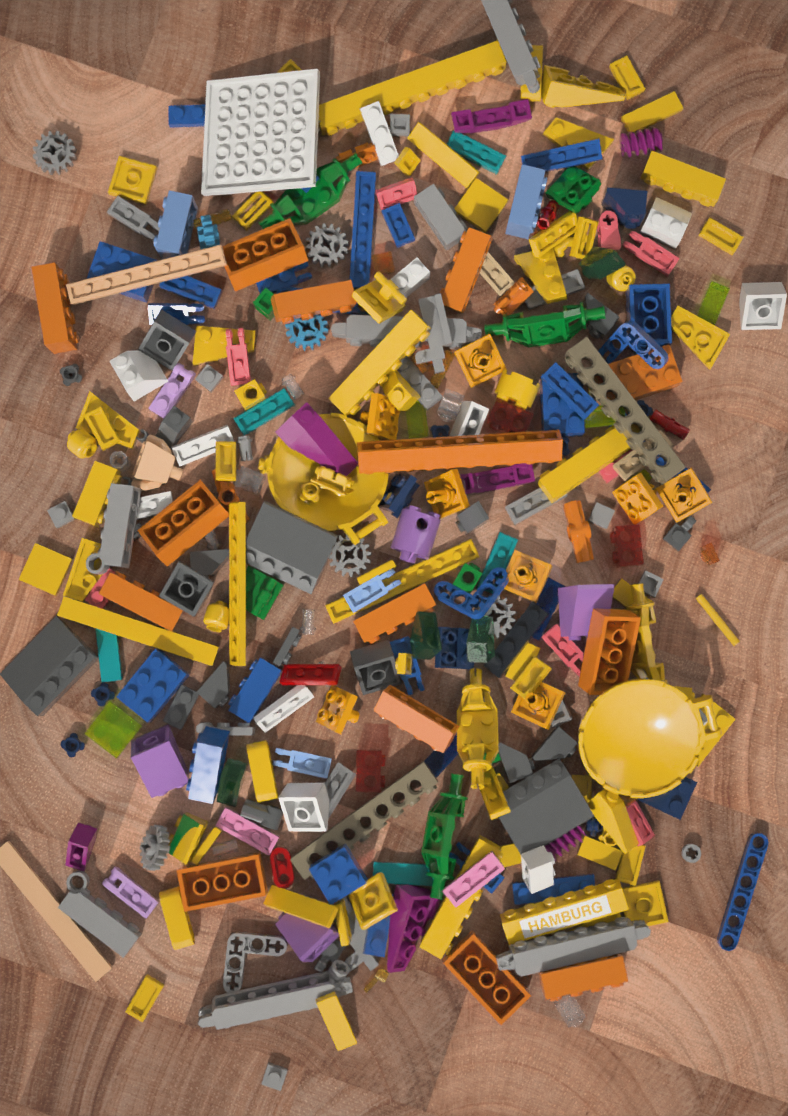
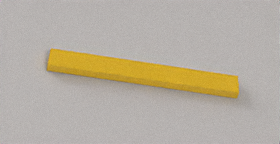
[229,502,246,666]
[325,539,480,624]
[57,596,219,666]

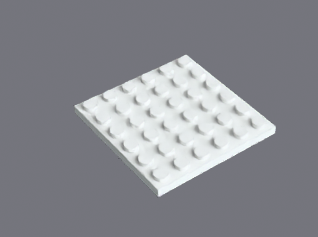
[201,69,320,196]

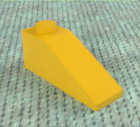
[587,789,639,854]

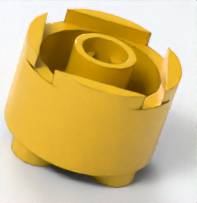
[494,370,541,411]

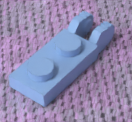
[343,569,401,613]
[272,748,332,779]

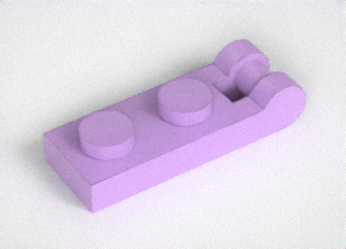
[148,362,196,419]
[102,866,160,919]

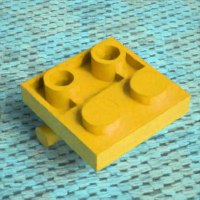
[352,271,407,324]

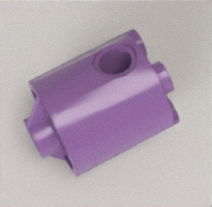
[391,505,441,564]

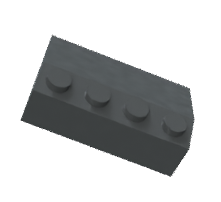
[246,501,338,594]
[0,616,99,717]
[499,758,594,854]

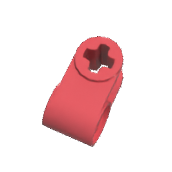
[597,211,621,252]

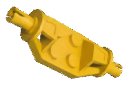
[626,583,668,683]
[457,668,499,789]

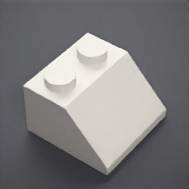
[640,197,692,249]
[739,282,787,330]
[110,351,168,401]
[278,783,329,832]

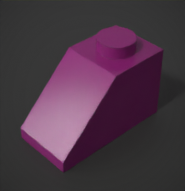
[65,822,97,872]

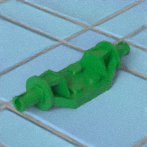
[258,153,362,229]
[484,302,606,348]
[421,773,468,900]

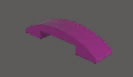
[451,99,532,133]
[455,463,535,495]

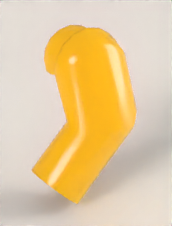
[553,237,574,257]

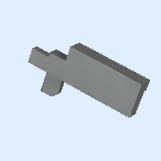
[415,293,452,373]
[332,896,379,971]

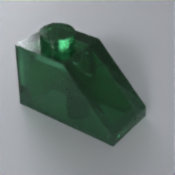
[579,247,626,280]
[410,611,442,660]
[467,616,495,663]
[216,758,248,807]

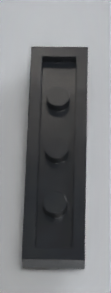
[484,601,550,678]

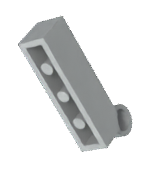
[86,483,141,575]
[58,871,142,958]

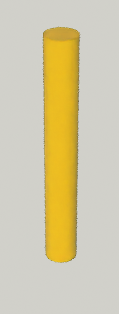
[695,593,740,646]

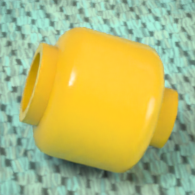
[606,263,636,291]
[67,429,97,459]
[203,601,229,632]

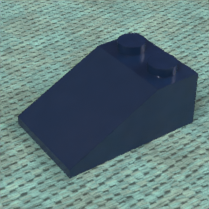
[635,777,697,820]

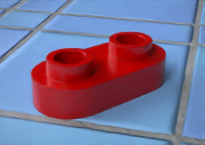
[270,847,295,889]

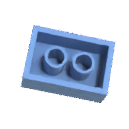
[505,164,547,239]
[154,190,198,260]

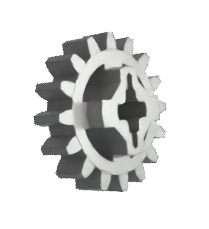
[32,131,77,175]
[305,223,348,268]
[329,535,371,578]
[472,594,516,638]
[140,825,170,871]

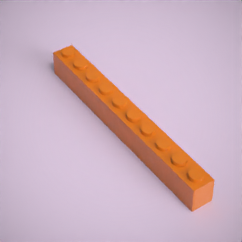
[357,430,563,474]

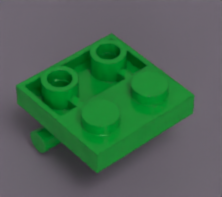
[545,166,602,215]
[246,565,284,620]

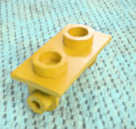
[310,466,354,497]

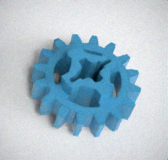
[197,215,220,250]
[285,315,329,351]

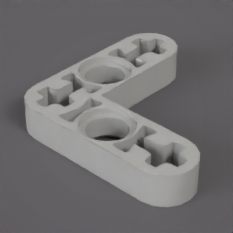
[223,932,288,993]

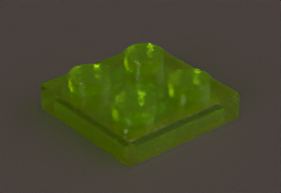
[84,701,143,759]

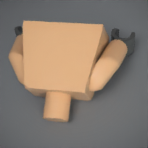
[122,429,183,491]

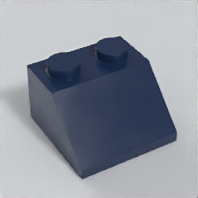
[601,187,647,229]

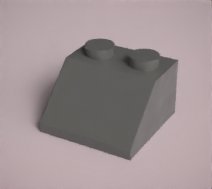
[138,310,196,371]
[159,561,214,617]
[350,640,402,695]

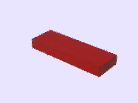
[279,664,342,685]

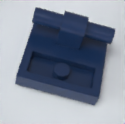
[378,473,420,519]
[433,627,476,670]

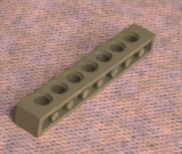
[565,337,686,485]
[290,761,439,880]

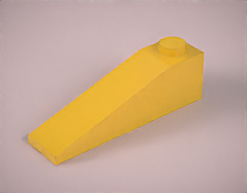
[541,65,625,108]

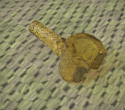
[363,968,389,993]

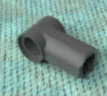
[240,799,283,830]

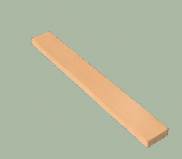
[66,245,227,305]
[0,841,113,982]

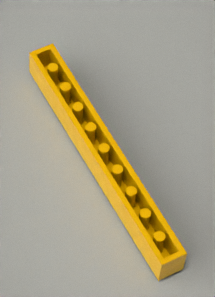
[318,40,506,136]

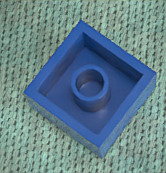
[309,843,367,905]

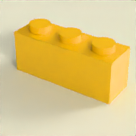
[72,461,122,528]

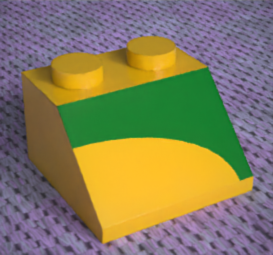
[168,812,209,865]

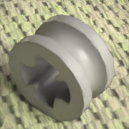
[681,844,701,863]
[328,960,349,981]

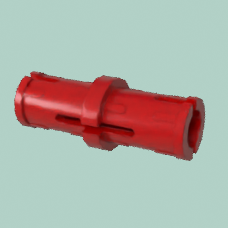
[537,200,559,230]
[649,409,690,440]

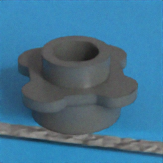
[60,364,82,386]

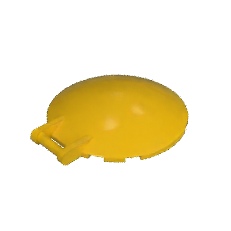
[267,413,389,545]
[578,679,722,798]

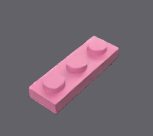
[215,807,279,855]
[443,851,505,907]

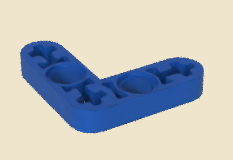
[598,320,669,369]
[434,567,509,619]

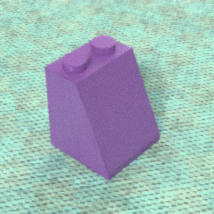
[558,584,614,641]
[131,724,189,798]
[275,895,339,962]

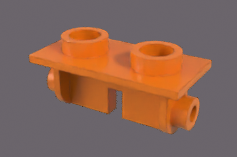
[335,142,378,169]
[493,277,534,316]

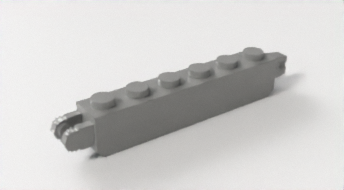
[481,0,541,93]
[330,315,481,350]
[496,917,651,976]
[198,971,353,1030]

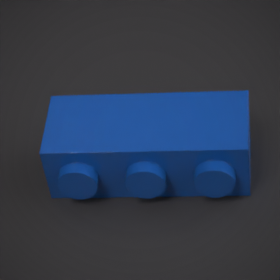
[228,658,282,723]

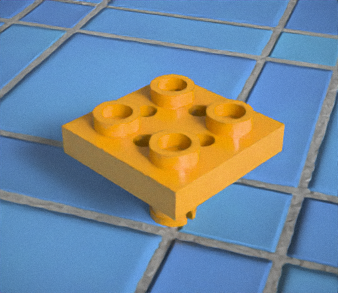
[453,334,507,388]
[360,393,401,440]
[656,467,712,523]
[424,469,470,520]
[612,473,663,525]
[504,550,553,603]
[511,682,565,730]
[315,685,360,734]

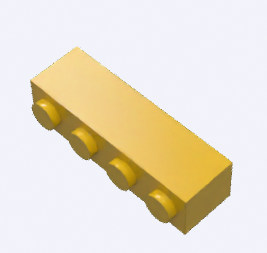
[640,151,726,207]

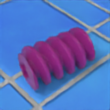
[619,127,663,158]
[544,826,586,861]

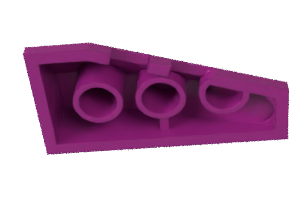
[275,402,358,476]
[387,885,440,973]

